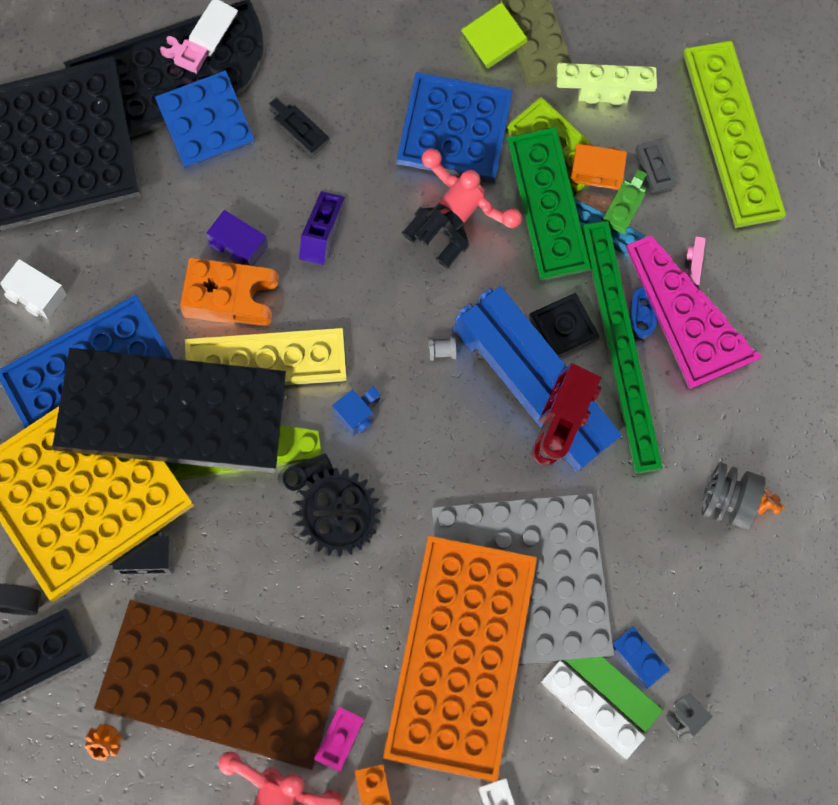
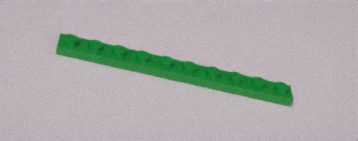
[582,221,663,474]

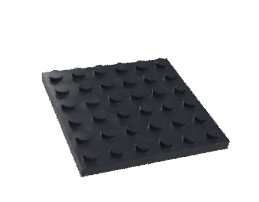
[0,56,142,231]

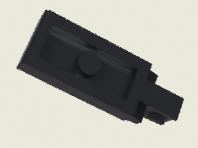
[269,97,330,157]

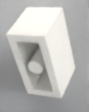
[0,259,67,319]

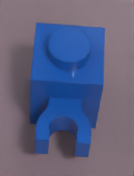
[332,386,381,436]

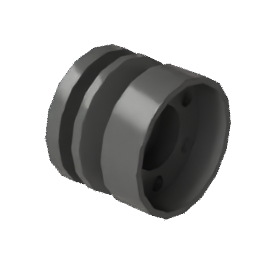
[702,462,766,530]

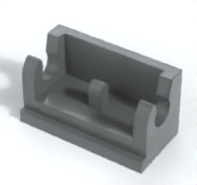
[666,693,713,742]

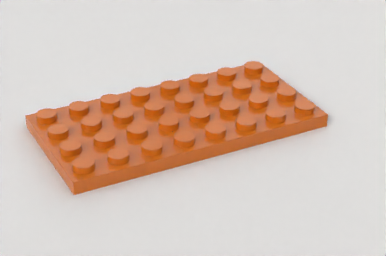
[383,536,537,782]

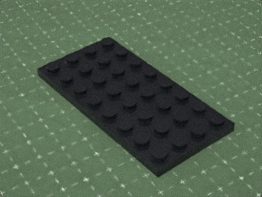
[52,348,286,473]

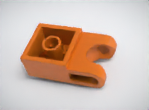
[180,258,279,326]

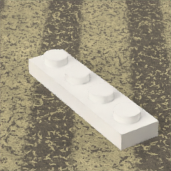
[541,661,646,759]

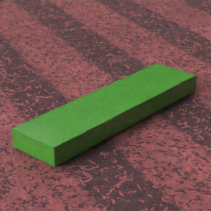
[564,657,663,733]

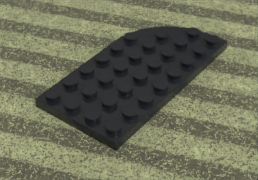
[64,0,264,137]

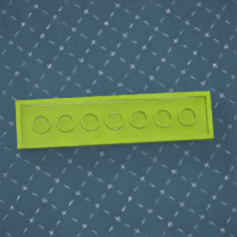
[683,40,786,228]

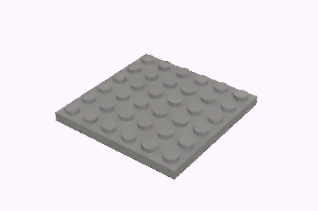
[431,494,614,666]

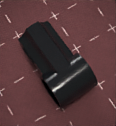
[278,453,333,491]

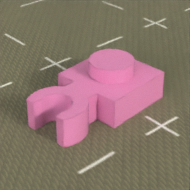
[160,36,208,74]

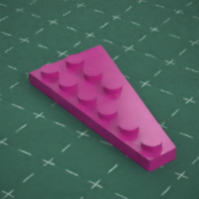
[626,235,762,389]

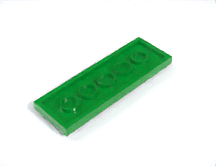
[507,127,591,281]

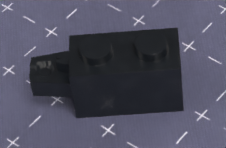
[108,532,173,575]

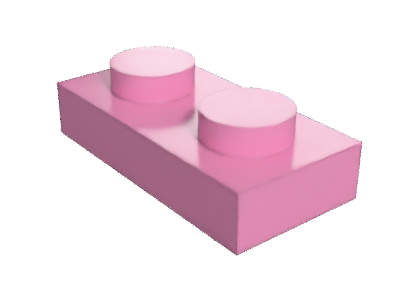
[684,237,706,288]

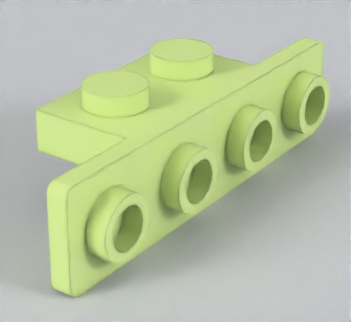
[557,63,657,104]

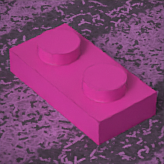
[314,707,365,772]

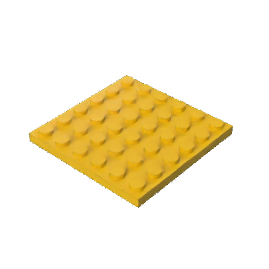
[0,407,194,602]

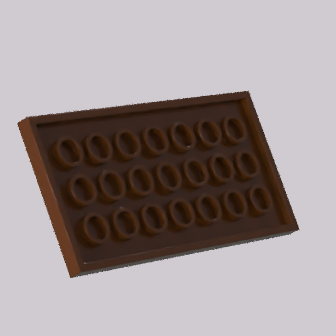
[94,600,344,771]

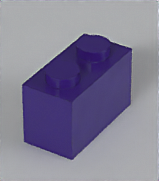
[206,210,268,266]

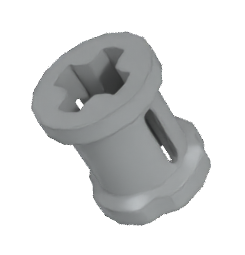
[428,336,456,361]

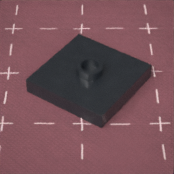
[529,292,600,357]

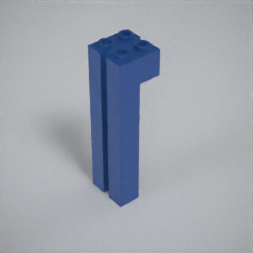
[452,286,622,471]

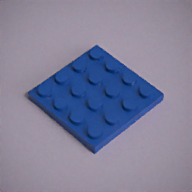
[397,72,513,182]

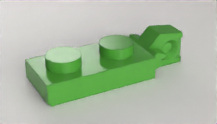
[602,169,647,234]

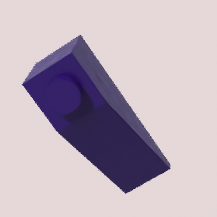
[299,191,345,265]

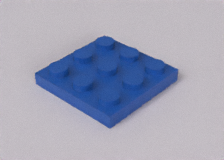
[155,71,255,169]

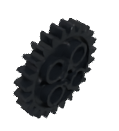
[292,468,381,557]

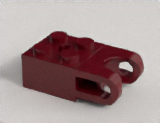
[531,363,602,466]

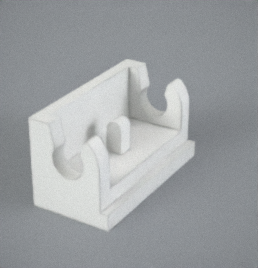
[189,0,238,56]

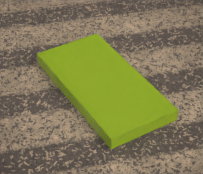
[506,97,592,196]

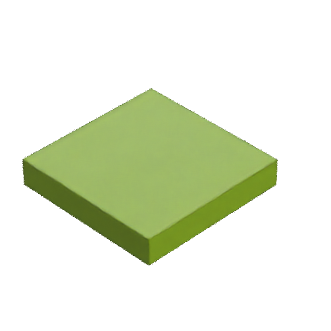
[461,2,528,69]

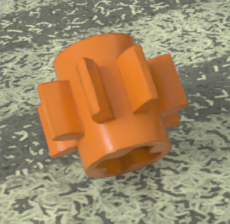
[84,724,122,760]

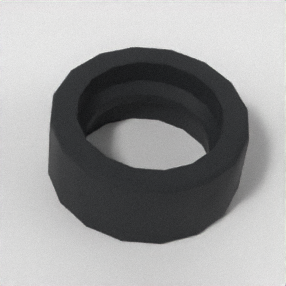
[0,584,41,615]

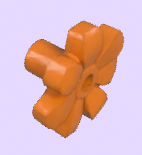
[758,488,785,515]

